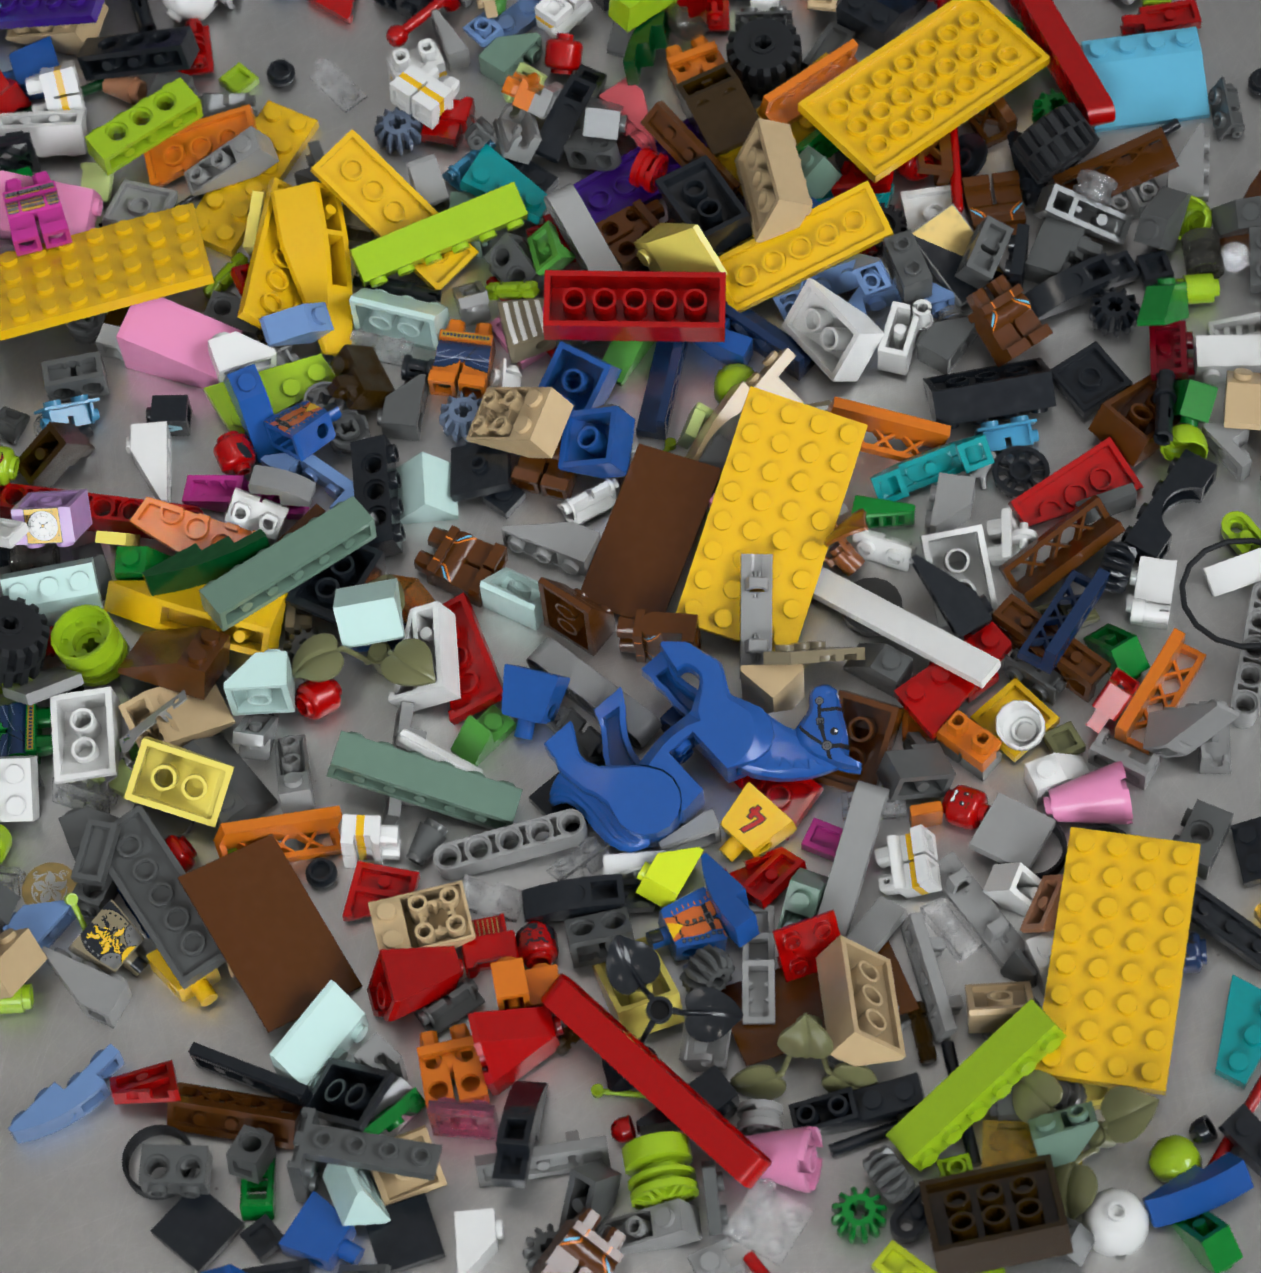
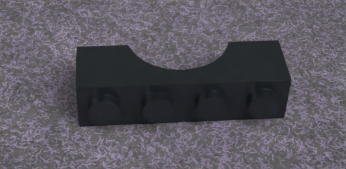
[1121,449,1218,564]

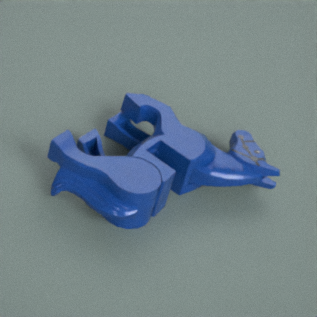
[544,641,862,853]

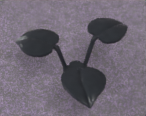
[602,935,743,1092]

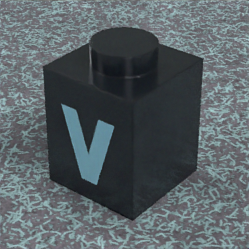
[146,395,192,436]

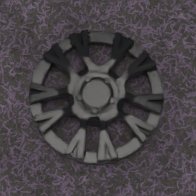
[992,446,1050,499]

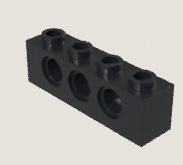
[77,26,199,81]
[350,434,406,557]

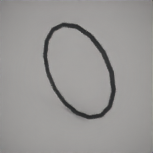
[1179,538,1261,649]

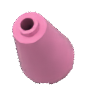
[1043,761,1133,825]
[745,1126,822,1193]

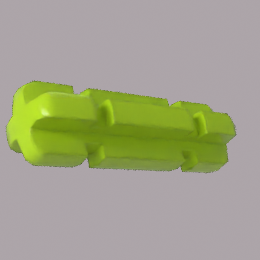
[203,252,250,300]
[485,281,540,300]

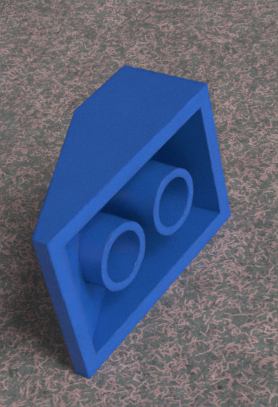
[538,341,622,411]

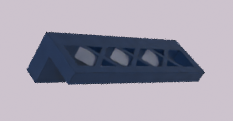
[725,301,815,381]
[636,341,689,440]
[1017,567,1110,674]

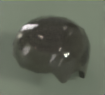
[666,1,710,41]

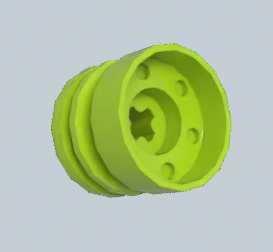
[51,604,130,687]
[621,1131,700,1210]

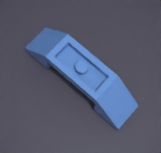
[463,0,541,48]
[773,253,893,320]
[848,279,955,318]
[260,453,354,509]

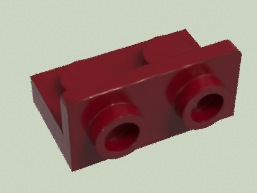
[1149,320,1195,381]

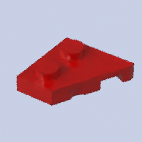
[342,861,420,922]

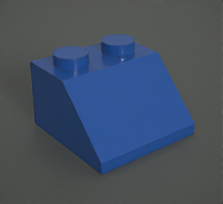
[558,406,635,479]

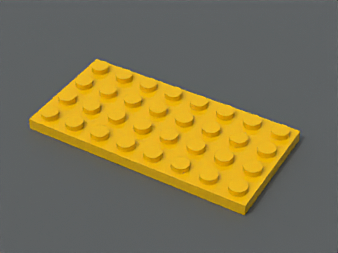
[797,0,1051,183]
[0,202,214,341]
[676,386,868,651]
[1035,827,1201,1096]

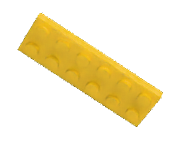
[195,100,319,257]
[310,129,479,290]
[237,177,302,330]
[718,181,895,313]

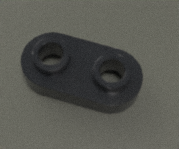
[890,1185,928,1243]

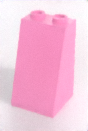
[0,170,103,243]
[116,297,243,389]

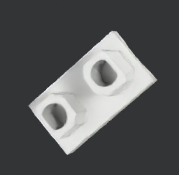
[987,508,1038,572]

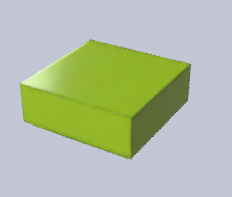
[218,62,260,93]

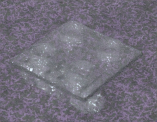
[723,1178,814,1267]

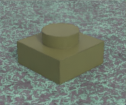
[1042,721,1086,755]

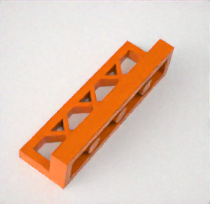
[758,39,859,125]
[827,396,951,462]
[1114,628,1207,755]
[213,805,342,862]

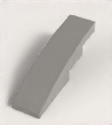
[742,905,775,1025]

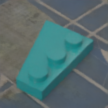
[1215,974,1261,1089]

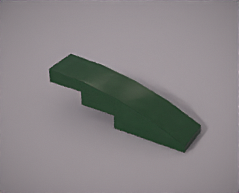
[623,5,672,85]
[142,529,270,596]

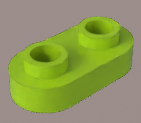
[1220,511,1261,555]

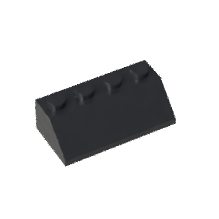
[923,358,1056,429]

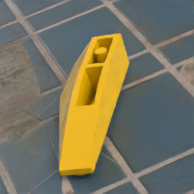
[271,181,353,356]
[104,580,288,655]

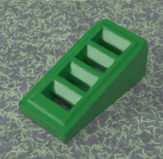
[851,495,916,529]
[240,1156,276,1221]

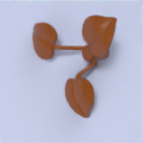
[824,480,868,577]

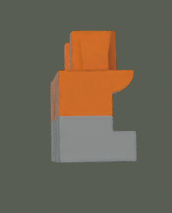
[501,72,564,119]
[936,710,1002,781]

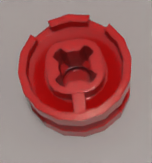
[629,147,669,194]

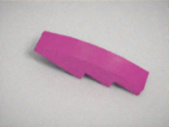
[182,475,309,520]

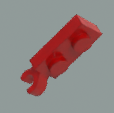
[1120,0,1202,36]

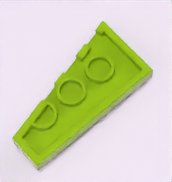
[203,354,336,434]

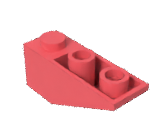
[599,78,658,154]

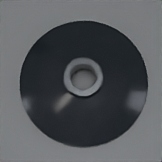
[948,133,988,185]

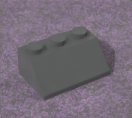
[182,735,278,829]

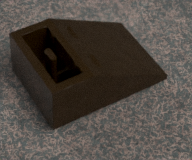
[675,62,759,157]

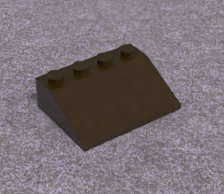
[918,1154,1074,1273]

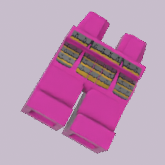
[2,171,73,257]

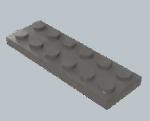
[108,804,226,990]

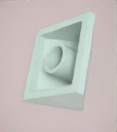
[396,452,459,524]
[479,567,544,631]
[333,578,405,648]
[322,1163,391,1226]

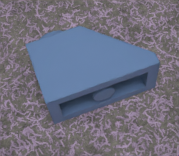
[259,302,334,347]
[2,900,76,949]

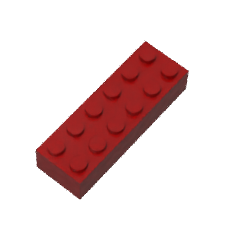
[543,270,726,342]

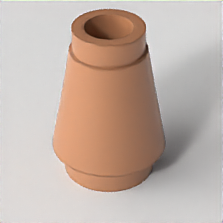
[102,76,147,105]

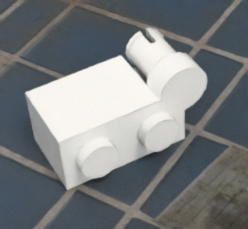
[878,299,934,376]
[1125,556,1178,630]

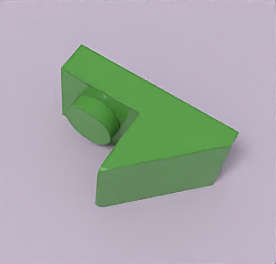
[527,221,576,276]
[451,705,516,766]

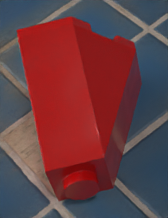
[367,946,464,1021]
[468,1006,565,1096]

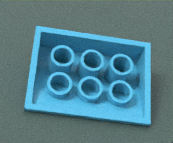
[1081,27,1210,132]

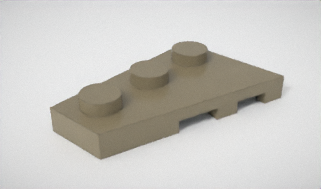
[763,641,865,665]

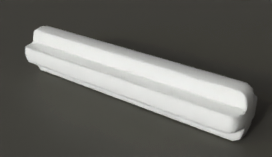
[395,729,483,774]

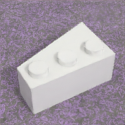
[388,601,461,712]

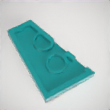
[460,143,548,225]

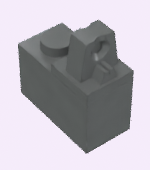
[1024,216,1103,284]
[876,731,956,801]

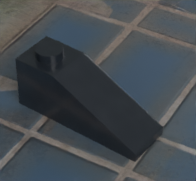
[636,1065,740,1136]

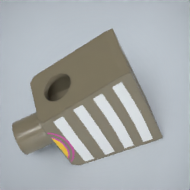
[497,298,556,364]

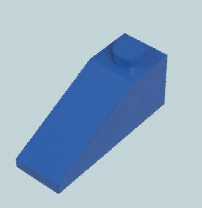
[223,364,284,464]

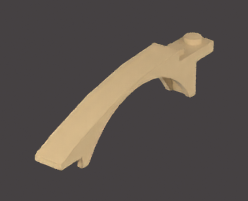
[686,348,804,461]

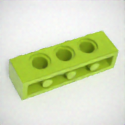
[85,77,203,176]

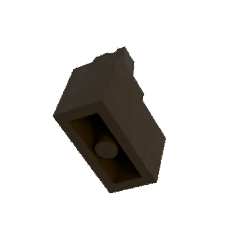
[327,344,395,411]
[18,422,95,487]

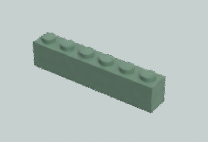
[199,496,377,632]
[326,731,523,830]

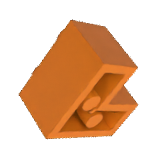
[490,956,559,1010]

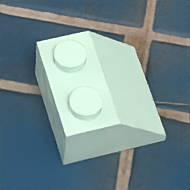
[224,649,295,716]

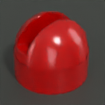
[611,1115,637,1143]

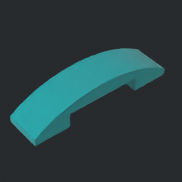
[870,434,995,501]

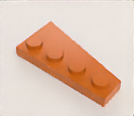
[144,104,257,187]
[130,496,255,553]

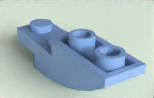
[8,1043,125,1144]

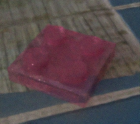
[427,1097,499,1141]

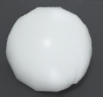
[996,700,1045,751]

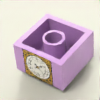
[11,489,92,548]

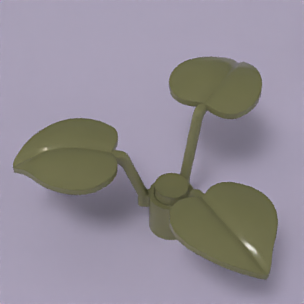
[292,574,436,686]
[730,1012,881,1100]
[1012,1069,1159,1220]

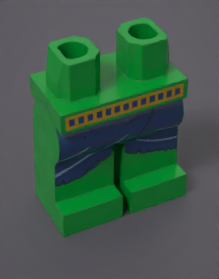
[0,702,53,764]

